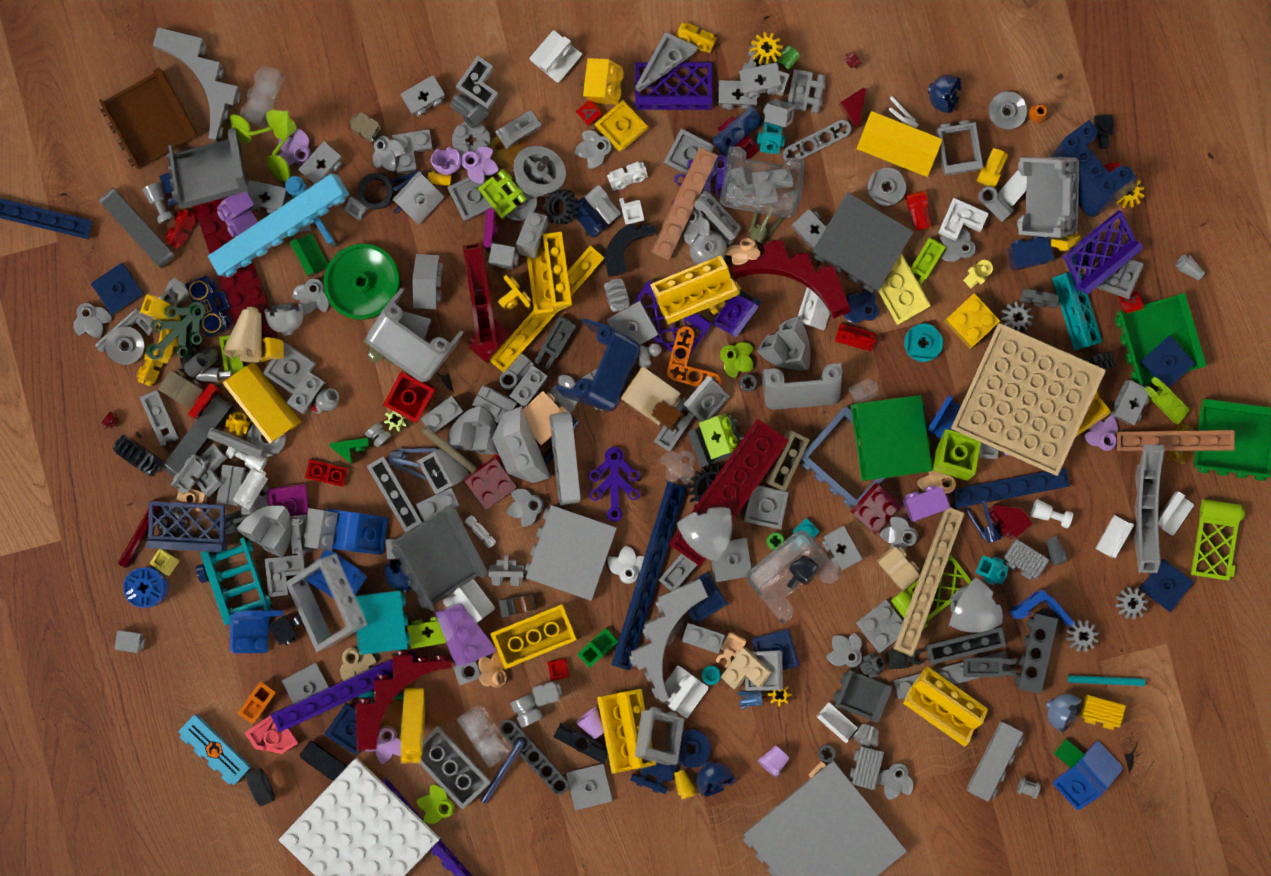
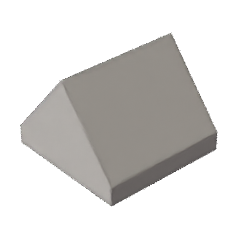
[344,196,368,221]

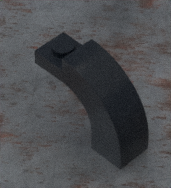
[605,223,657,278]

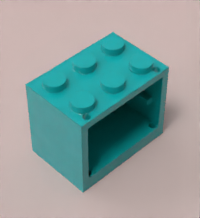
[355,591,410,655]

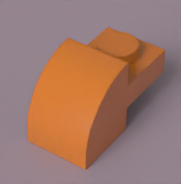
[237,681,276,725]

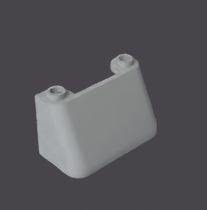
[1017,157,1079,238]
[762,363,842,410]

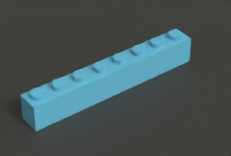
[208,174,350,277]

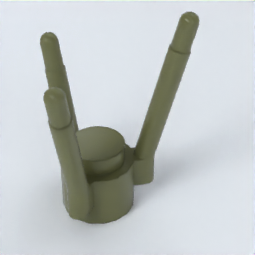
[748,204,789,244]

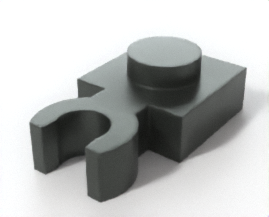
[888,649,922,669]

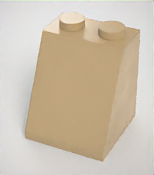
[621,366,682,426]

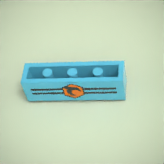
[178,714,252,785]

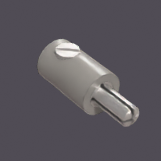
[196,367,233,382]

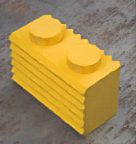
[1080,695,1126,730]

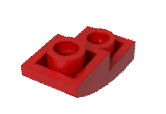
[304,459,347,487]

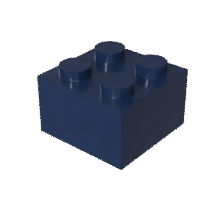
[1006,236,1054,272]

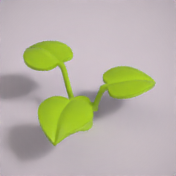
[229,109,297,184]

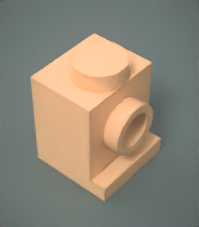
[176,489,207,512]

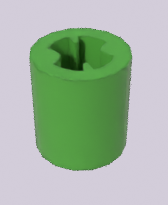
[777,45,800,71]
[766,533,784,550]

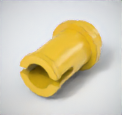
[428,171,451,186]

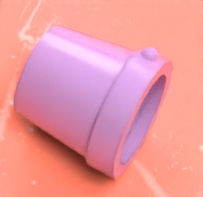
[577,707,604,739]
[758,746,789,778]

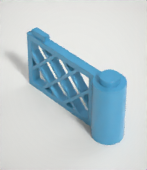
[285,176,337,248]

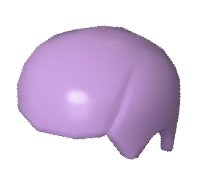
[430,147,462,175]

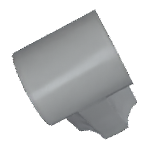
[584,185,621,225]
[978,186,1014,222]
[500,354,534,390]

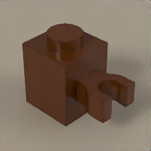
[652,400,684,432]

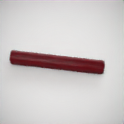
[118,499,162,568]

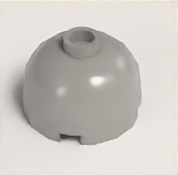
[689,230,727,265]
[265,303,304,335]

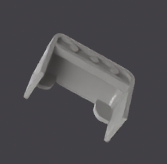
[366,288,464,382]

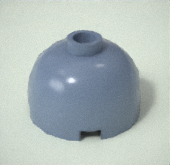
[1046,694,1082,733]

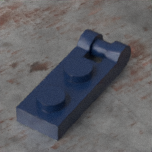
[713,106,763,156]

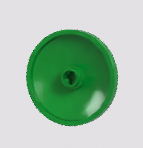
[324,244,400,320]

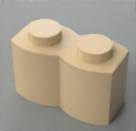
[876,546,920,591]

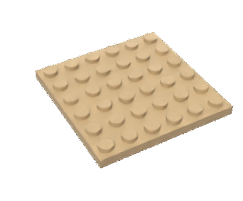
[951,323,1106,476]

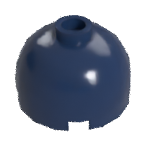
[927,75,962,114]
[385,559,412,593]
[696,761,736,797]

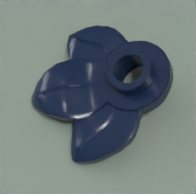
[844,289,879,323]

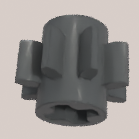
[861,653,885,678]

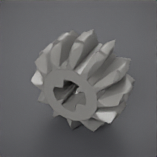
[604,279,630,312]
[1000,301,1034,332]
[1115,587,1148,620]
[1066,620,1099,652]

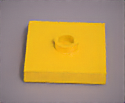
[594,100,648,153]

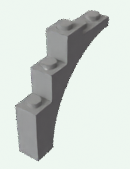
[153,28,241,142]
[1134,444,1164,573]
[629,578,708,702]

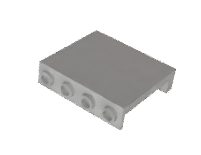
[524,505,617,601]

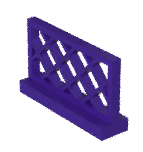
[635,62,712,110]
[1063,210,1143,294]
[632,280,712,358]

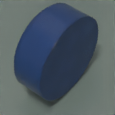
[196,564,210,583]

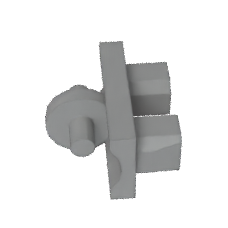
[489,554,524,586]

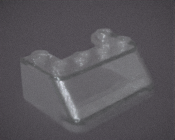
[747,531,842,625]

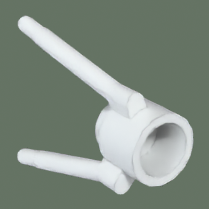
[889,96,919,129]

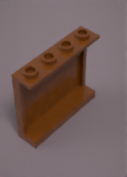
[99,67,199,169]

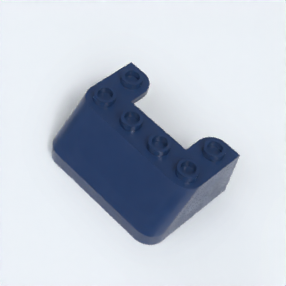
[1050,120,1137,217]

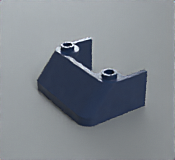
[555,318,640,412]

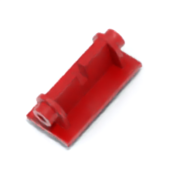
[165,209,196,249]
[834,323,876,352]

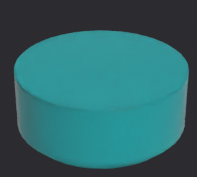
[702,665,721,685]

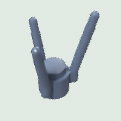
[389,448,437,480]

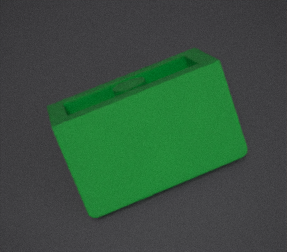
[290,234,328,278]

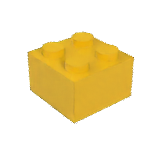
[583,58,624,105]
[944,293,1000,349]

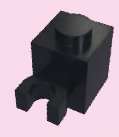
[268,615,303,646]

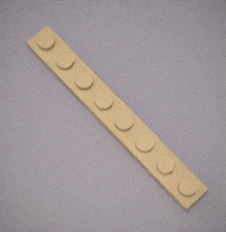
[893,507,964,656]

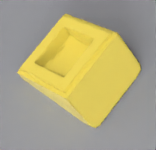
[150,549,179,576]

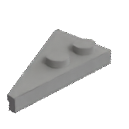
[636,32,698,92]

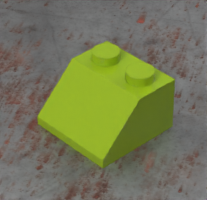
[932,429,981,481]

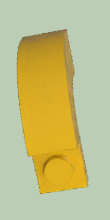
[140,294,181,364]

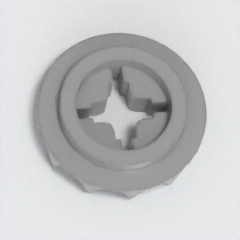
[157,506,187,536]

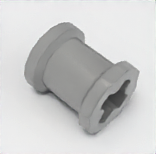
[1017,777,1041,799]

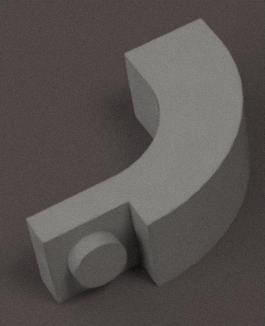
[136,278,190,335]

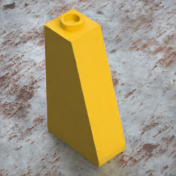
[401,688,425,763]

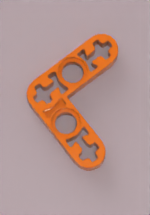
[667,326,721,387]

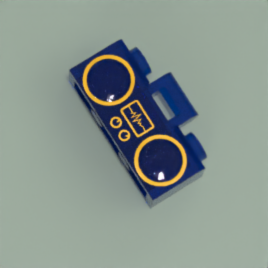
[185,276,231,339]

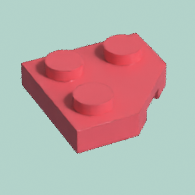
[245,715,299,754]

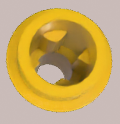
[674,770,696,800]

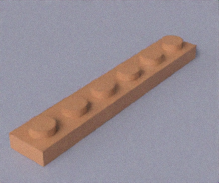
[651,147,718,260]
[1117,430,1235,452]

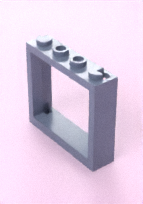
[800,406,884,509]

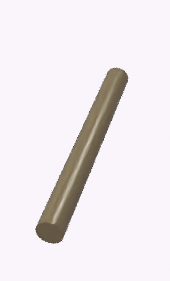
[421,426,478,472]

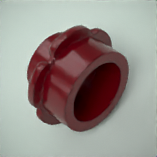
[845,51,861,69]
[101,411,119,429]

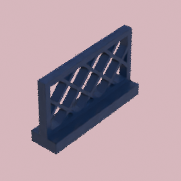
[146,501,227,552]

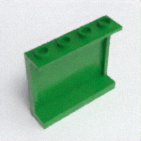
[1114,293,1207,385]
[850,395,933,481]
[1192,399,1271,481]

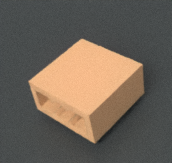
[523,391,568,446]

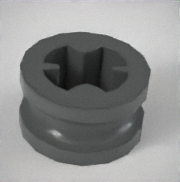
[739,374,757,392]
[818,745,836,762]

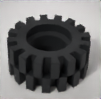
[543,189,579,224]
[1083,352,1115,370]

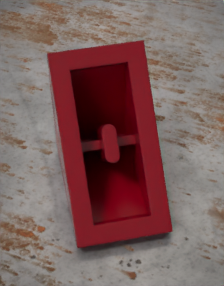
[839,88,867,128]

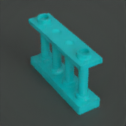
[200,538,272,626]

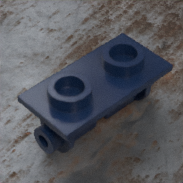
[575,197,607,239]

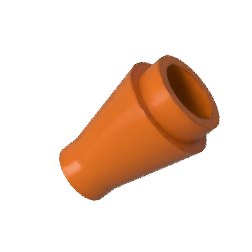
[1028,105,1047,123]

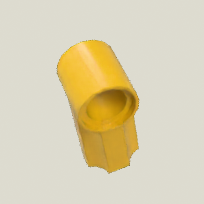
[976,148,1008,188]

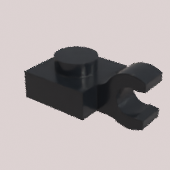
[1093,115,1114,149]

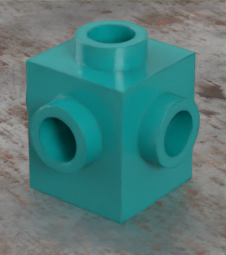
[757,122,785,154]
[975,555,1010,585]

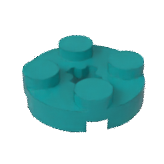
[904,324,943,362]

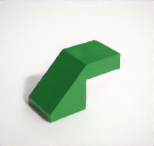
[577,628,618,669]

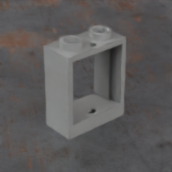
[936,120,983,176]
[635,707,684,765]

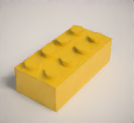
[490,604,577,669]

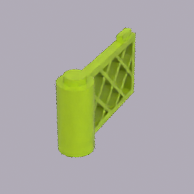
[1191,499,1245,580]
[891,554,972,630]

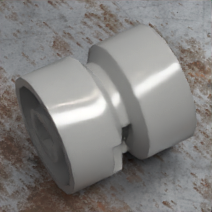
[510,693,543,728]

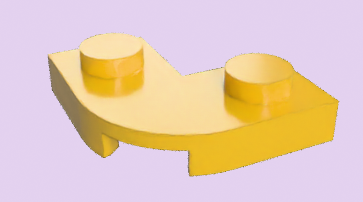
[1049,231,1081,251]

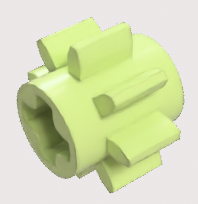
[384,410,407,432]

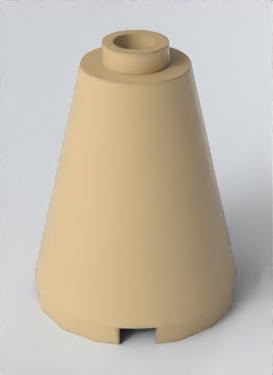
[223,307,262,363]

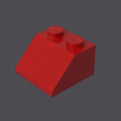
[383,371,438,423]

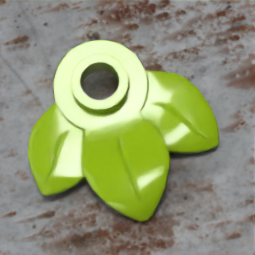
[720,342,754,379]
[417,785,454,824]

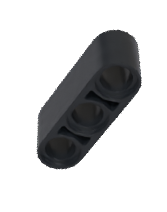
[299,740,348,782]

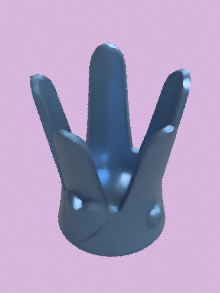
[738,690,767,710]

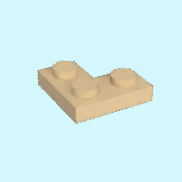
[721,647,773,690]

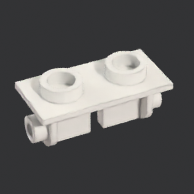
[607,161,648,191]
[232,468,268,510]

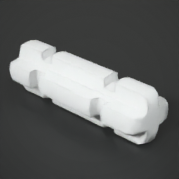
[465,515,496,548]

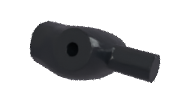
[787,554,819,590]

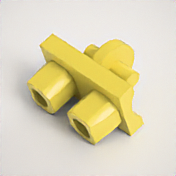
[963,260,993,288]

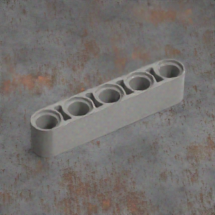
[549,412,580,505]

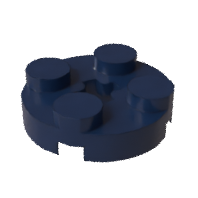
[678,729,710,768]

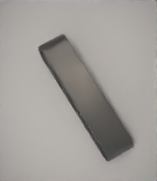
[99,187,175,269]
[161,394,234,478]
[499,719,569,795]

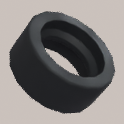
[357,173,395,210]
[246,768,275,807]

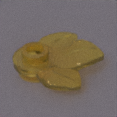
[490,136,522,172]

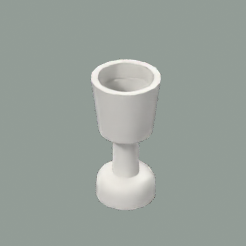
[225,447,268,472]
[1031,499,1073,529]

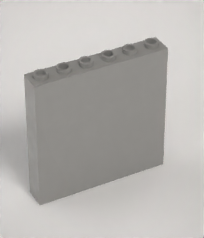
[743,760,907,876]

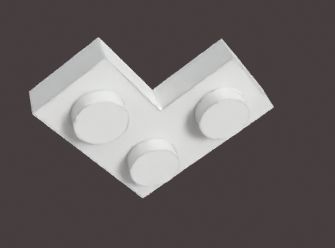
[938,198,988,241]

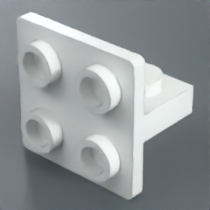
[530,31,582,83]
[443,579,495,623]
[659,666,708,718]

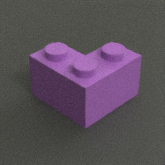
[217,192,258,237]
[902,484,950,522]

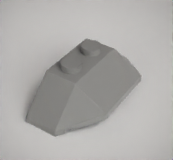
[492,406,550,483]

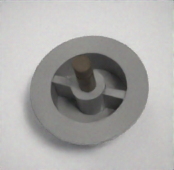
[514,146,566,197]

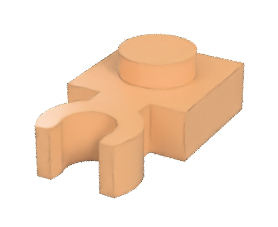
[716,631,746,668]

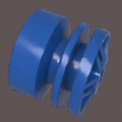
[123,567,169,608]

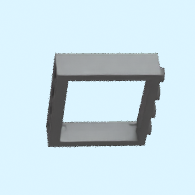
[286,554,367,653]

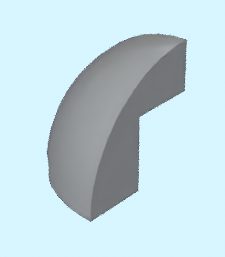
[757,317,810,371]
[446,406,498,455]
[237,506,291,558]
[677,508,732,562]
[949,578,1003,632]

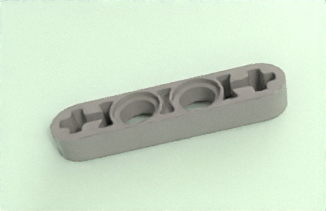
[783,120,851,164]

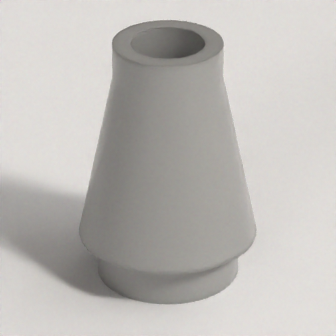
[1175,254,1205,280]

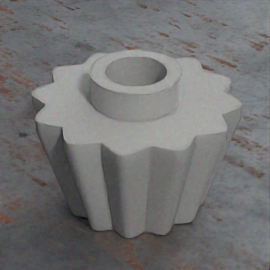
[852,724,879,748]

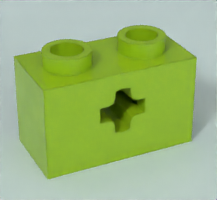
[699,413,738,459]
[407,617,447,649]

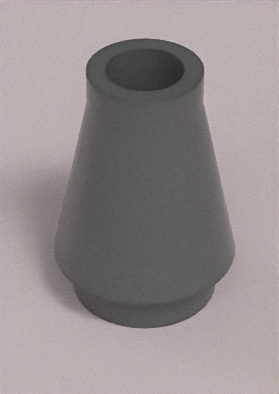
[1046,536,1068,566]

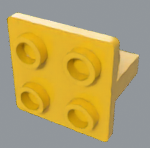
[498,275,532,311]

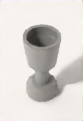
[142,182,175,224]

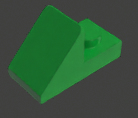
[329,438,370,464]

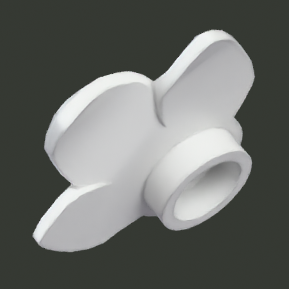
[608,546,645,584]

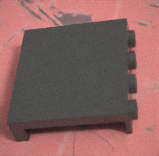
[166,128,248,209]
[811,192,913,293]
[391,506,489,610]

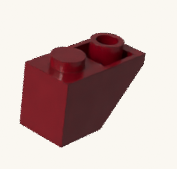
[988,505,1033,540]

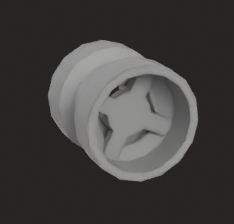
[365,421,392,448]

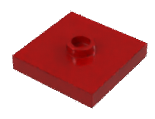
[188,383,222,419]

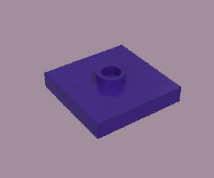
[712,295,758,338]

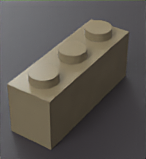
[763,430,810,492]

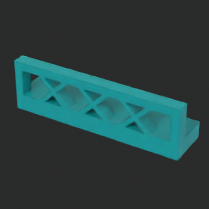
[1052,270,1102,351]

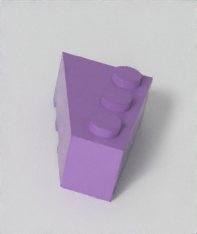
[435,604,497,666]

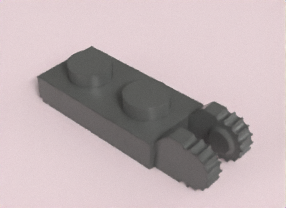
[534,316,577,371]
[963,658,1017,677]

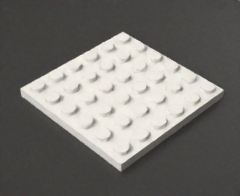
[279,758,440,876]

